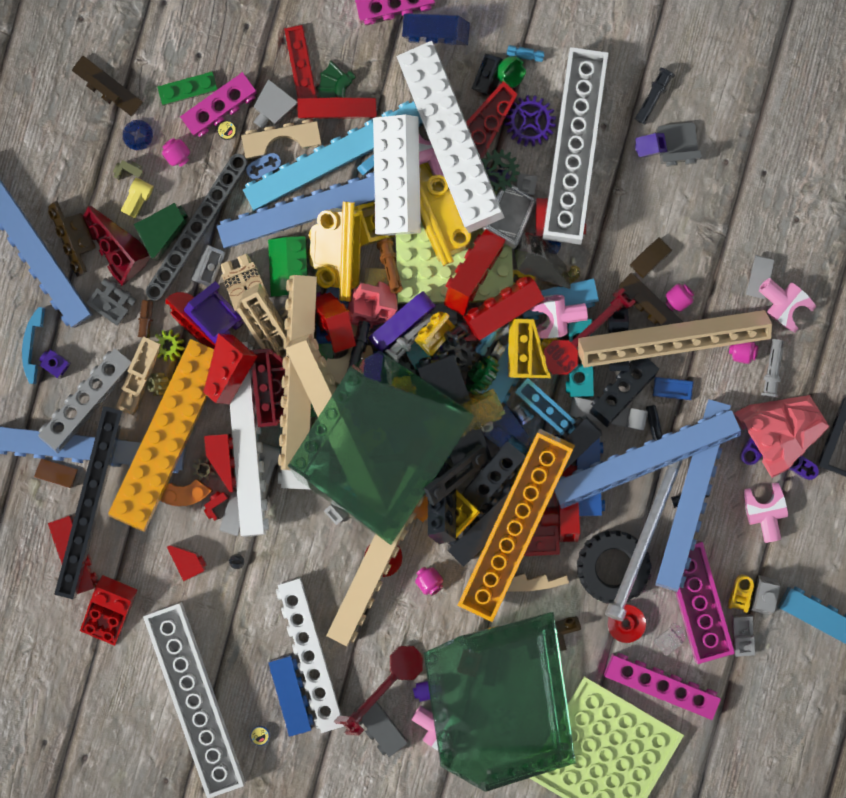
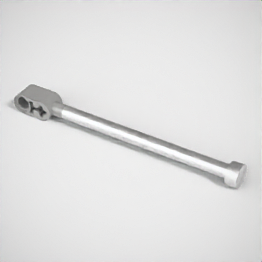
[605,429,689,621]

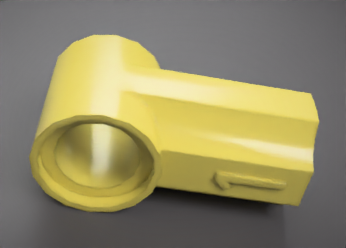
[121,177,154,219]

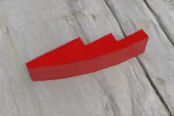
[297,98,377,119]

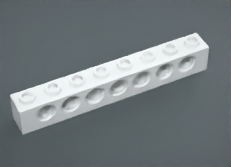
[276,577,344,733]

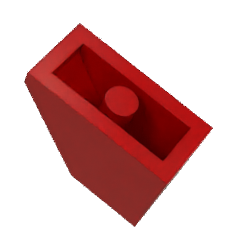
[167,544,207,582]

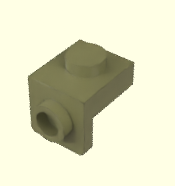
[113,160,145,180]

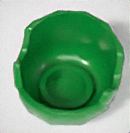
[498,56,526,88]

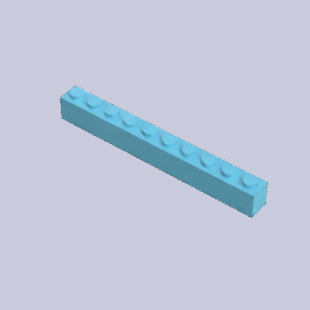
[243,101,424,212]

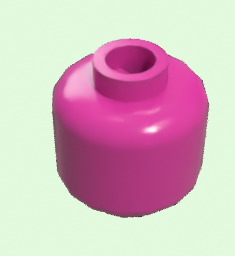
[162,137,190,167]
[665,284,694,312]
[729,341,758,364]
[415,567,443,596]

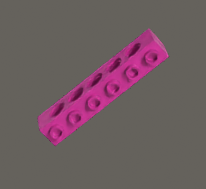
[604,652,721,720]

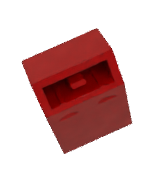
[204,434,237,492]
[80,575,138,646]

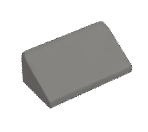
[191,244,226,286]

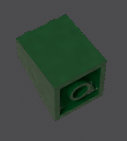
[134,203,188,261]

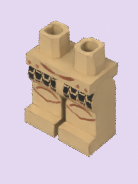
[221,254,270,311]

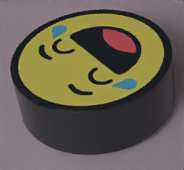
[217,121,237,140]

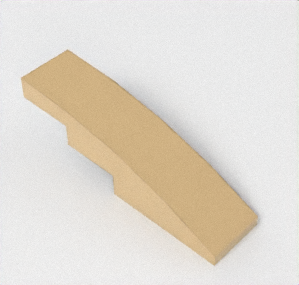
[115,337,161,415]
[507,573,569,592]

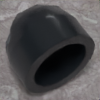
[229,554,245,569]

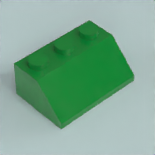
[268,236,308,297]

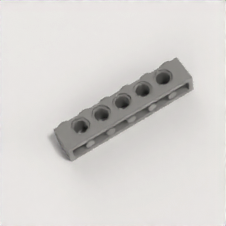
[38,348,131,453]

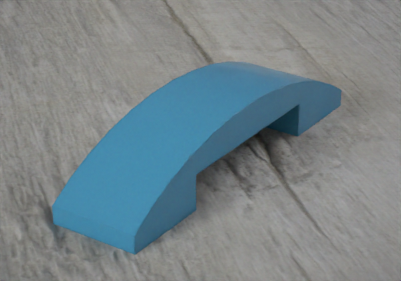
[22,307,45,384]

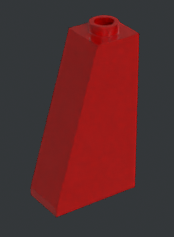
[558,464,580,543]

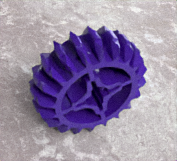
[505,95,556,147]

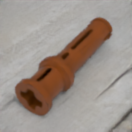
[376,238,403,294]

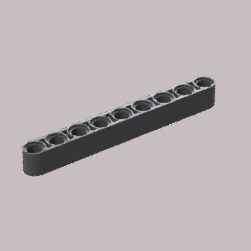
[146,154,248,301]

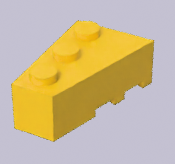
[508,319,551,378]

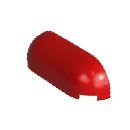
[165,292,216,349]

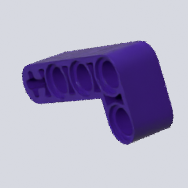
[368,291,436,354]
[740,437,819,480]

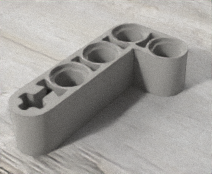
[569,397,648,430]

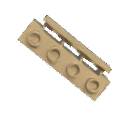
[236,283,287,358]

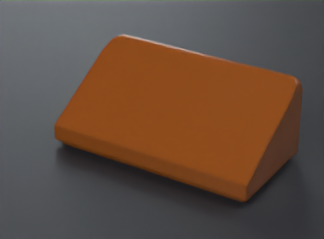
[34,459,78,488]

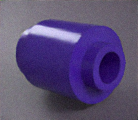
[413,679,442,702]

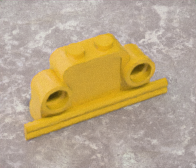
[420,175,471,266]
[308,201,362,302]

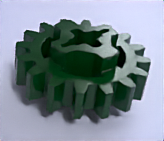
[481,149,520,191]
[465,355,500,396]

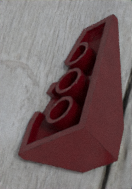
[83,206,151,286]

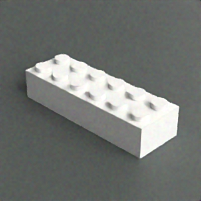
[373,114,421,236]

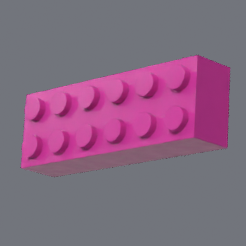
[663,541,735,664]

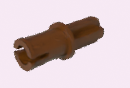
[137,300,153,338]

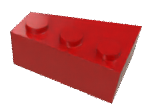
[315,292,356,353]
[204,333,257,404]

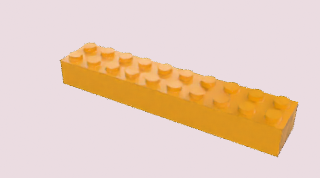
[108,339,214,532]
[457,429,575,622]

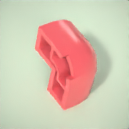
[348,281,397,328]

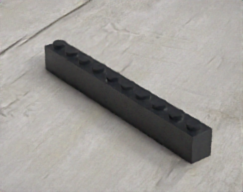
[54,406,125,599]
[447,415,602,567]

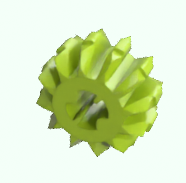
[155,329,185,362]

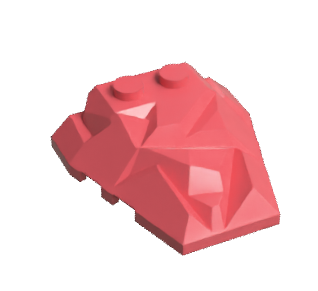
[733,395,829,478]

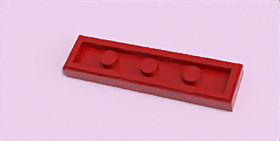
[284,25,317,99]

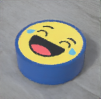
[250,726,270,746]

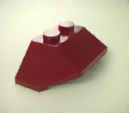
[251,348,285,427]

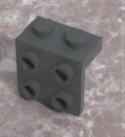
[657,122,701,167]

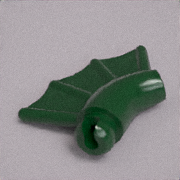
[316,60,356,98]

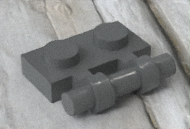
[86,277,137,326]

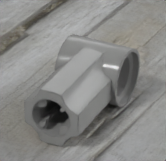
[260,443,282,484]

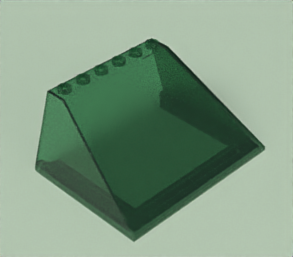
[288,351,475,545]
[424,612,576,792]

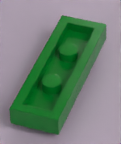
[157,71,218,106]

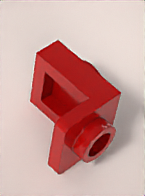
[204,491,229,521]

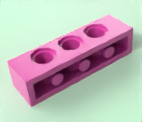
[355,0,435,25]
[180,72,257,137]

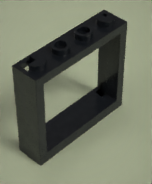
[816,395,846,477]

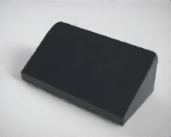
[471,53,503,96]

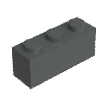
[354,702,408,757]

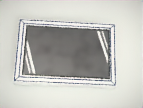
[482,185,536,249]

